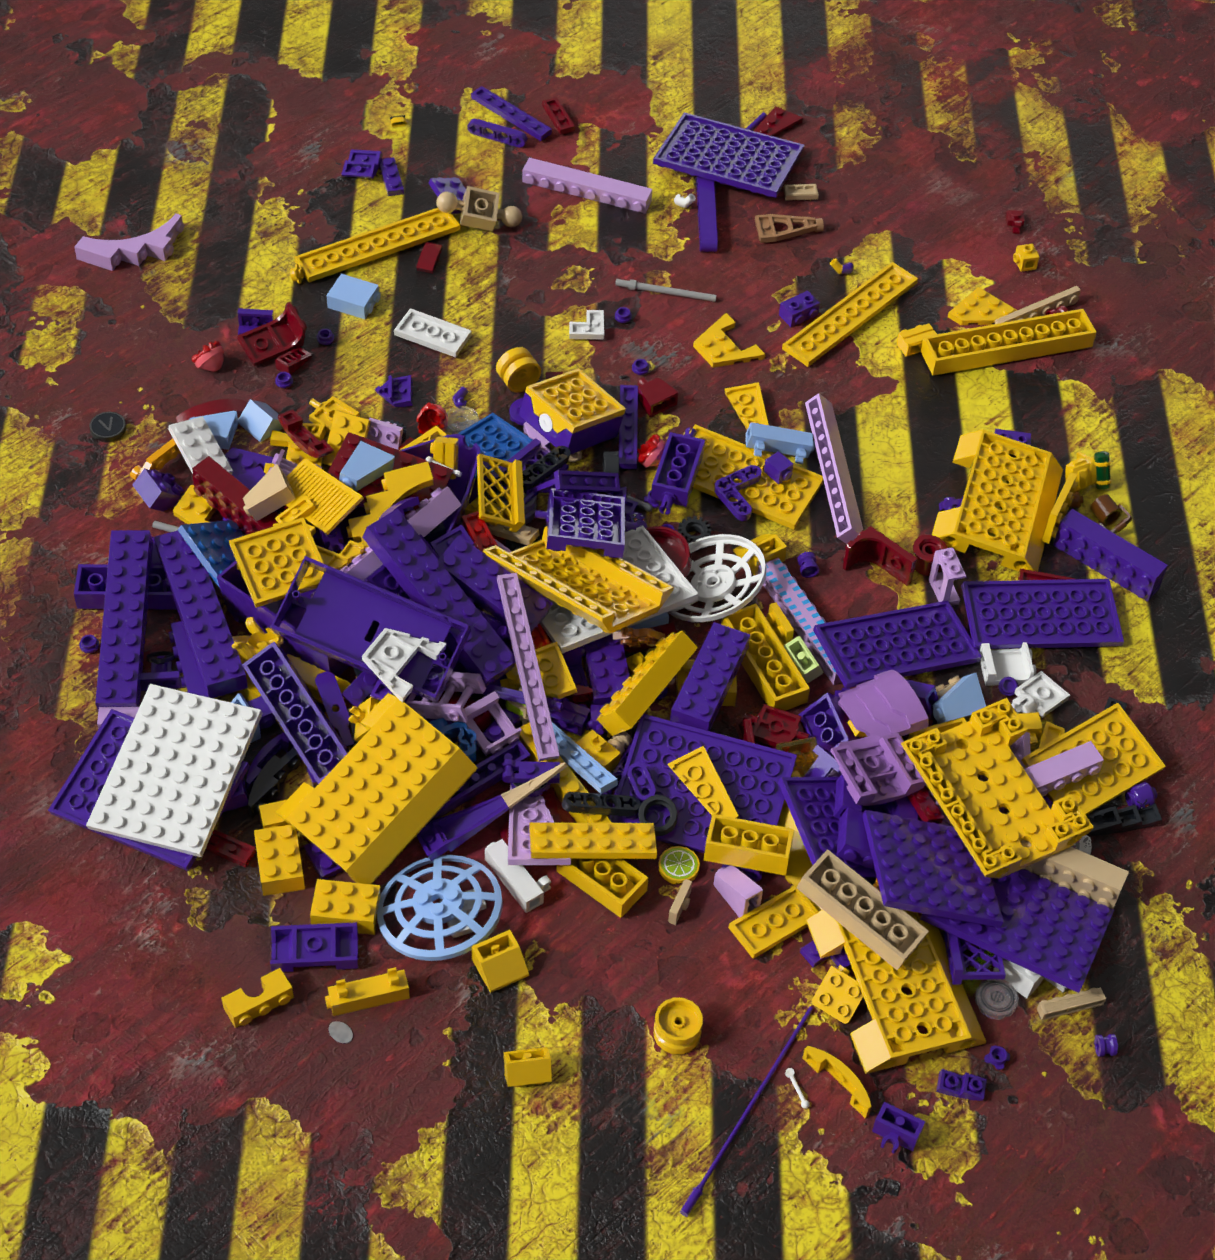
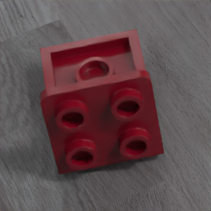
[237,302,307,366]
[843,526,917,586]

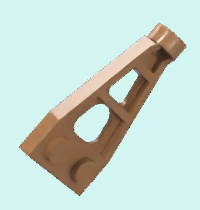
[755,214,824,243]

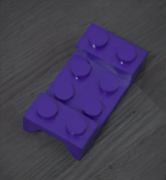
[270,922,358,972]

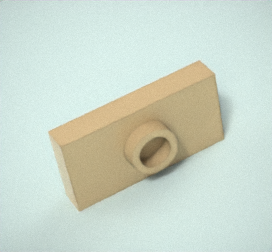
[784,184,818,200]
[668,879,692,925]

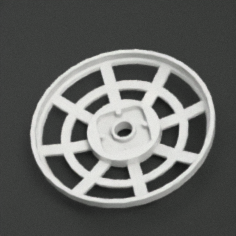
[668,534,767,622]

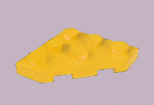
[948,287,1018,325]
[506,642,577,699]

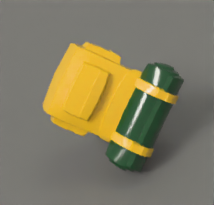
[1065,451,1111,491]

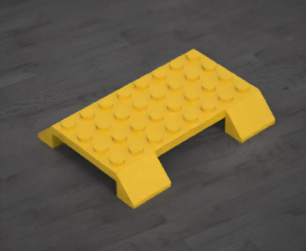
[276,693,478,884]

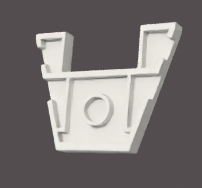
[362,628,446,702]

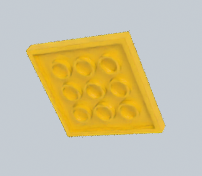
[229,517,324,608]

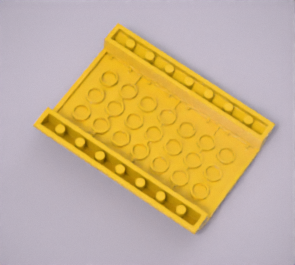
[483,526,674,634]

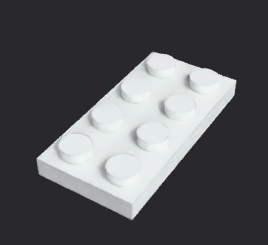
[394,308,472,357]
[168,416,233,475]

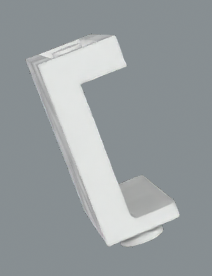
[979,642,1036,686]

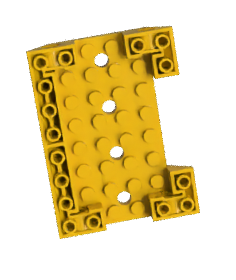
[932,429,1063,572]
[901,698,1094,878]
[806,910,986,1074]

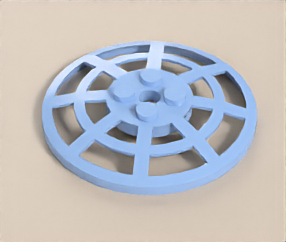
[377,855,503,961]

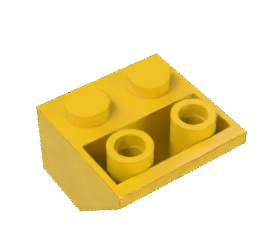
[733,534,787,576]
[471,930,529,993]

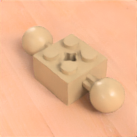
[436,186,522,231]

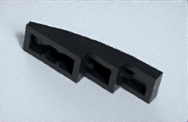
[1086,803,1162,836]

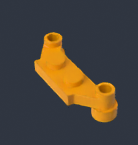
[130,438,181,480]

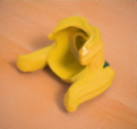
[232,617,283,661]

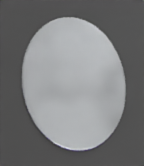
[329,1021,353,1043]

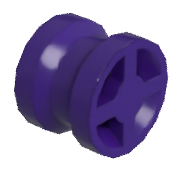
[1094,1034,1118,1057]

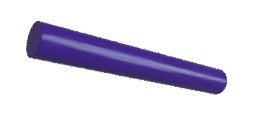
[746,112,767,131]

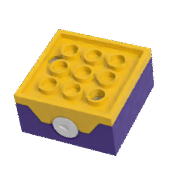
[519,368,626,454]

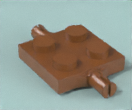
[613,627,665,648]

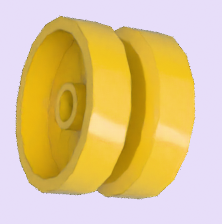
[496,347,541,393]
[654,998,703,1054]

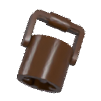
[1090,494,1132,534]

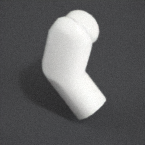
[674,194,696,208]

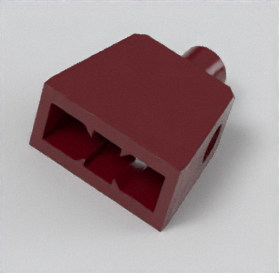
[637,377,678,418]

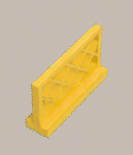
[477,454,525,533]

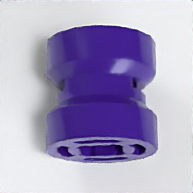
[797,552,819,578]

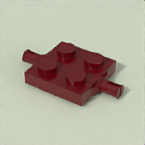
[743,704,809,751]

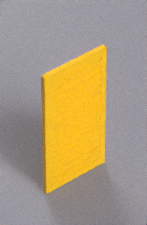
[285,458,364,535]

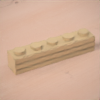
[1037,987,1106,1021]

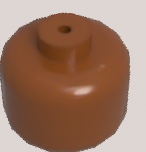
[1069,491,1084,508]

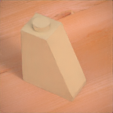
[243,464,296,521]

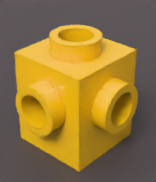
[1013,244,1039,272]

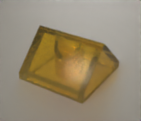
[776,737,819,777]

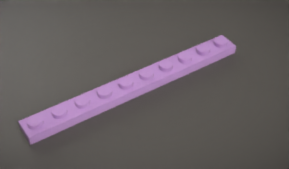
[497,573,560,761]

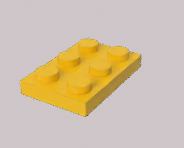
[322,410,371,466]

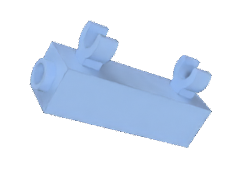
[746,422,815,464]

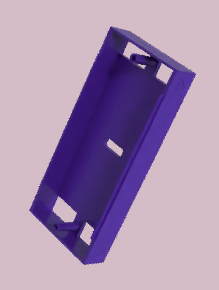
[270,556,471,703]

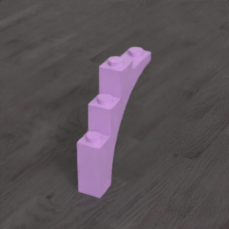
[75,214,184,271]

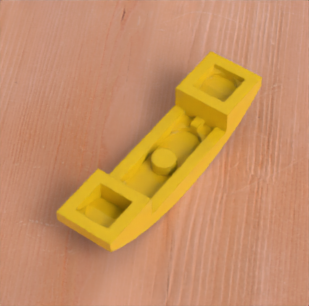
[803,1046,871,1119]

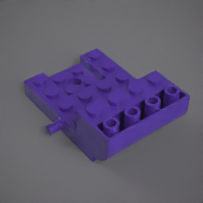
[535,488,637,558]

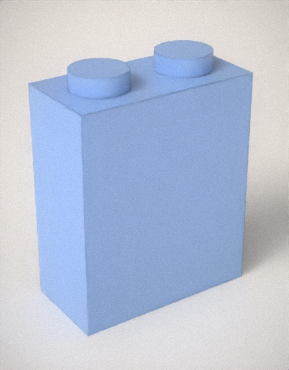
[327,274,381,319]

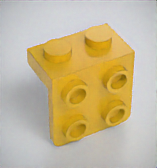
[812,965,864,1024]

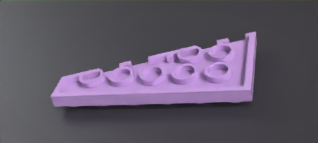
[508,783,571,865]

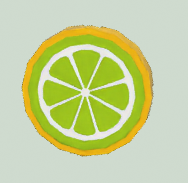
[658,846,700,884]

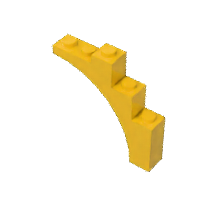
[346,462,434,553]

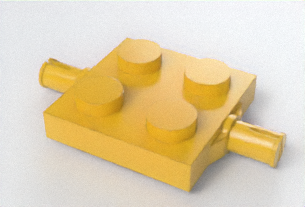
[309,396,360,434]

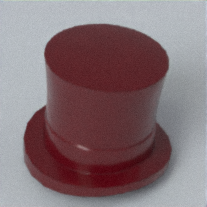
[913,534,948,576]

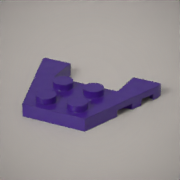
[225,447,274,477]

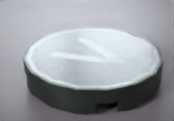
[89,411,126,442]

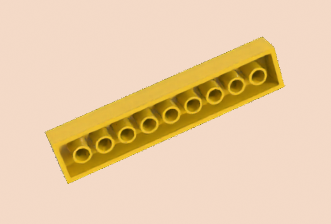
[921,309,1096,376]

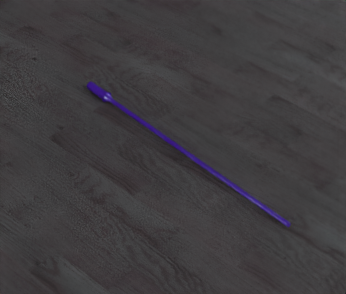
[680,1006,813,1217]

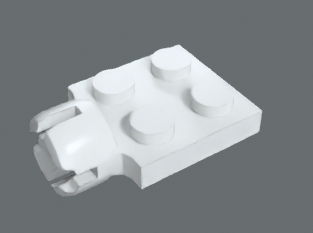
[1011,671,1070,717]

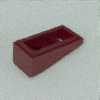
[275,347,312,375]

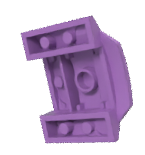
[838,669,928,737]
[830,733,926,806]

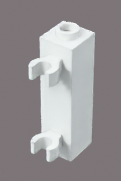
[485,839,551,913]

